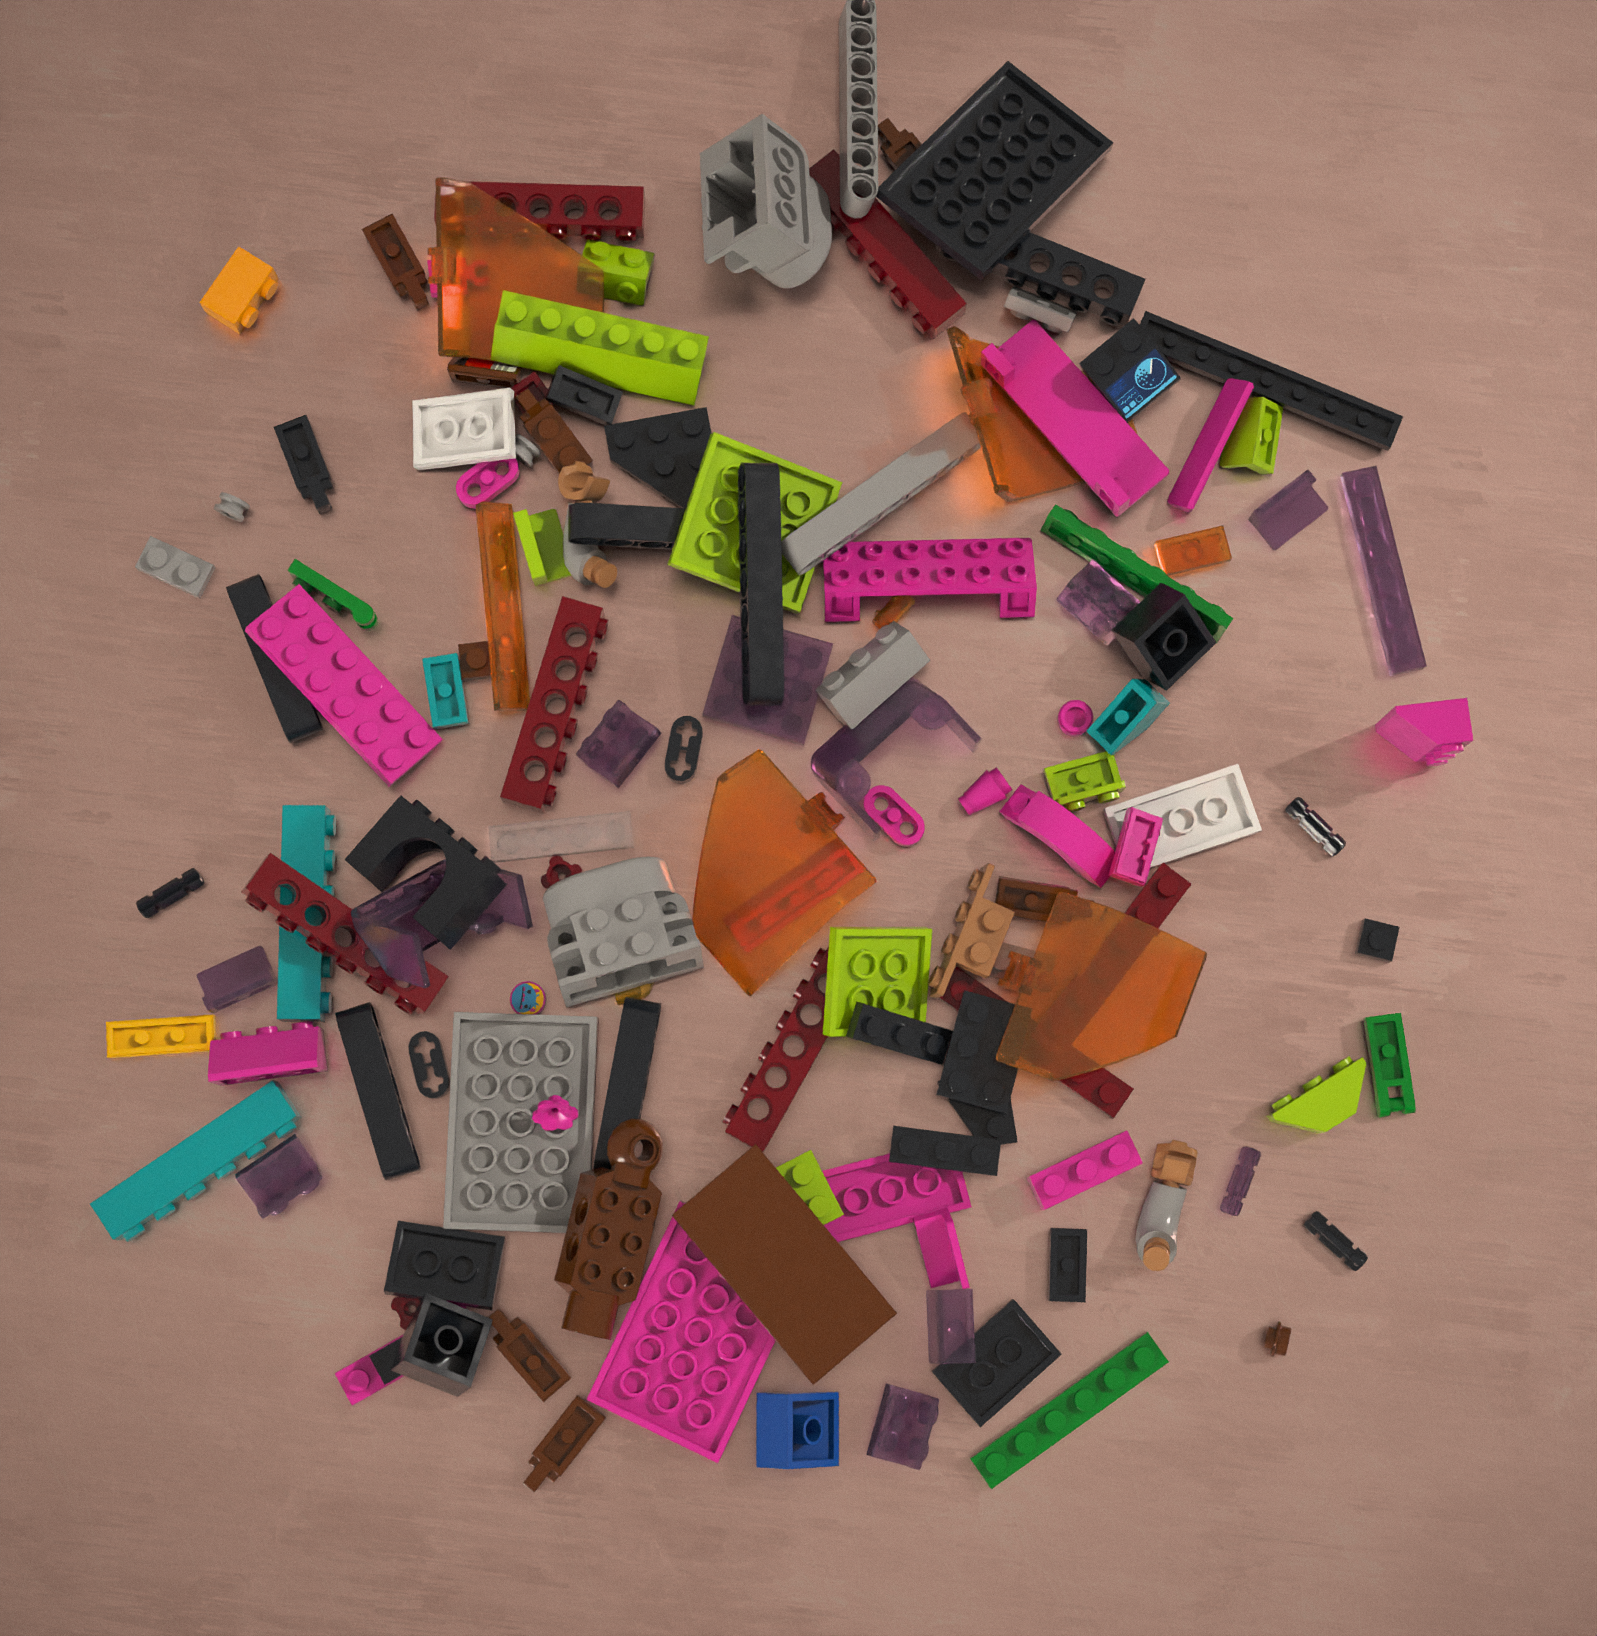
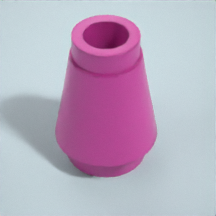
[958,767,1012,815]

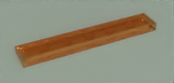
[476,502,530,711]

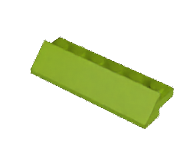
[491,290,709,406]

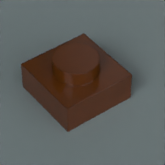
[458,640,498,681]

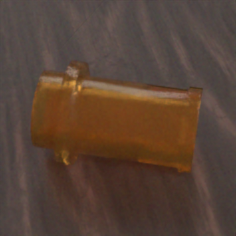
[872,595,915,629]

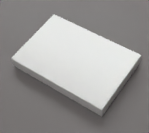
[412,388,516,471]

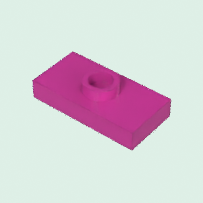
[1108,807,1163,887]

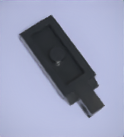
[274,415,333,514]

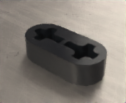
[665,716,703,784]
[408,1031,450,1099]

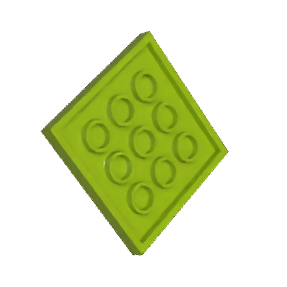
[667,432,842,614]

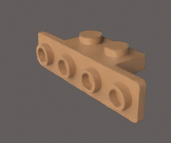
[928,863,1015,999]

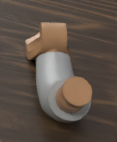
[558,461,617,588]
[1136,1140,1198,1271]

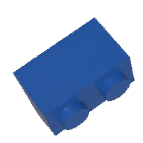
[756,1392,839,1469]

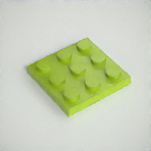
[823,927,932,1037]

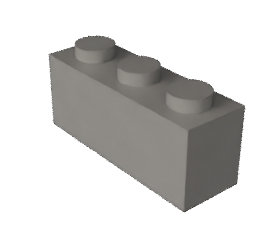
[815,621,930,730]

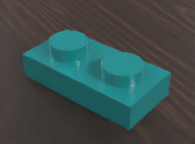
[422,653,469,730]

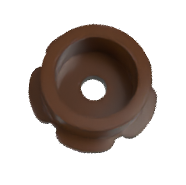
[1264,1321,1291,1357]

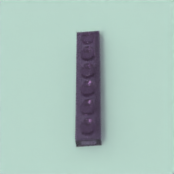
[1340,466,1427,676]

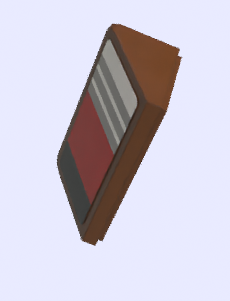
[447,355,522,388]

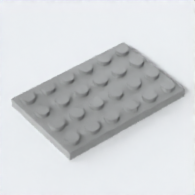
[443,1012,598,1233]

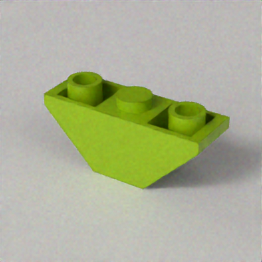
[1267,1056,1366,1134]

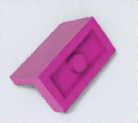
[913,1208,970,1289]

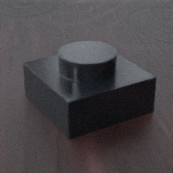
[1355,918,1400,963]

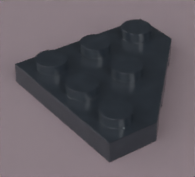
[604,407,712,508]

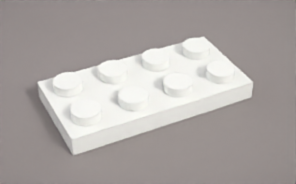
[1103,764,1262,869]

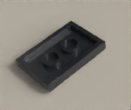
[936,990,1034,1114]
[384,1221,506,1311]
[932,1299,1062,1428]

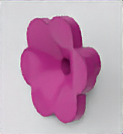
[532,1095,578,1131]

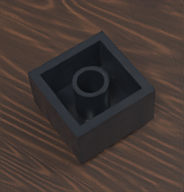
[1111,583,1216,691]

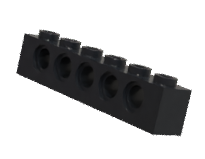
[936,232,1146,326]

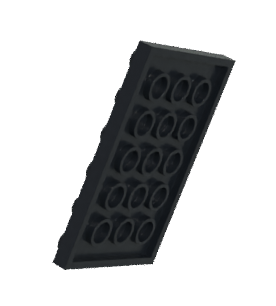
[876,61,1114,280]

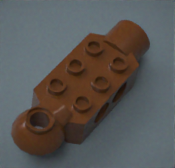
[554,1119,663,1340]

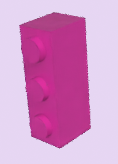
[1026,1131,1143,1211]

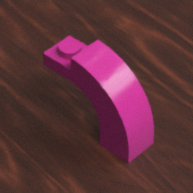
[999,784,1115,888]

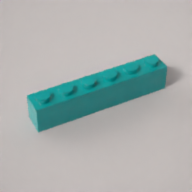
[277,805,336,1022]
[90,1080,302,1242]

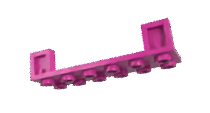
[981,320,1169,517]
[823,538,1037,622]

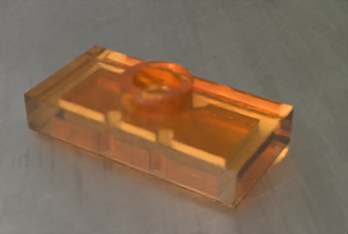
[1154,525,1232,576]

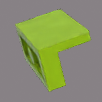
[1220,397,1283,475]
[513,509,572,586]

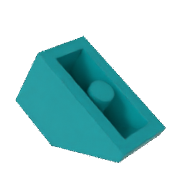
[1087,679,1170,755]

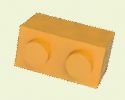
[200,246,279,334]

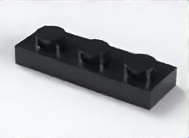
[846,1002,953,1065]
[889,1126,1001,1176]

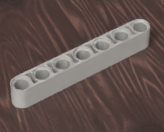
[839,0,878,218]
[781,412,987,576]

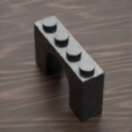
[344,795,507,950]

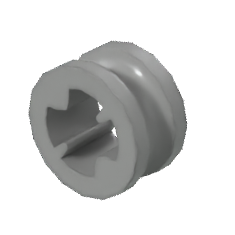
[515,434,541,467]
[214,492,250,522]

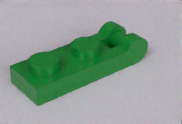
[287,559,378,631]
[1363,1013,1416,1118]

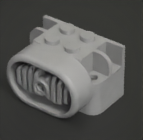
[700,114,832,288]
[543,856,704,1008]

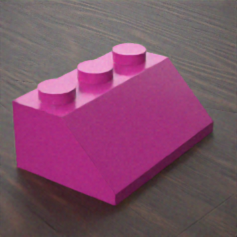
[1375,698,1474,766]
[208,1021,328,1086]

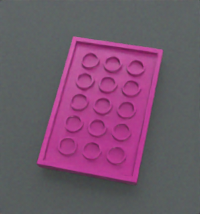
[586,1200,776,1463]

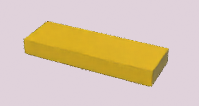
[106,1014,216,1058]

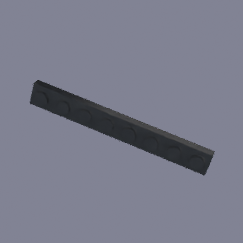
[1140,311,1403,451]

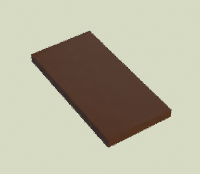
[672,1144,897,1385]

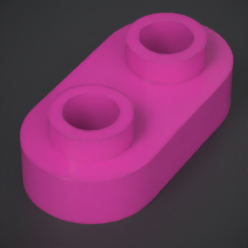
[456,458,520,509]
[863,785,925,847]

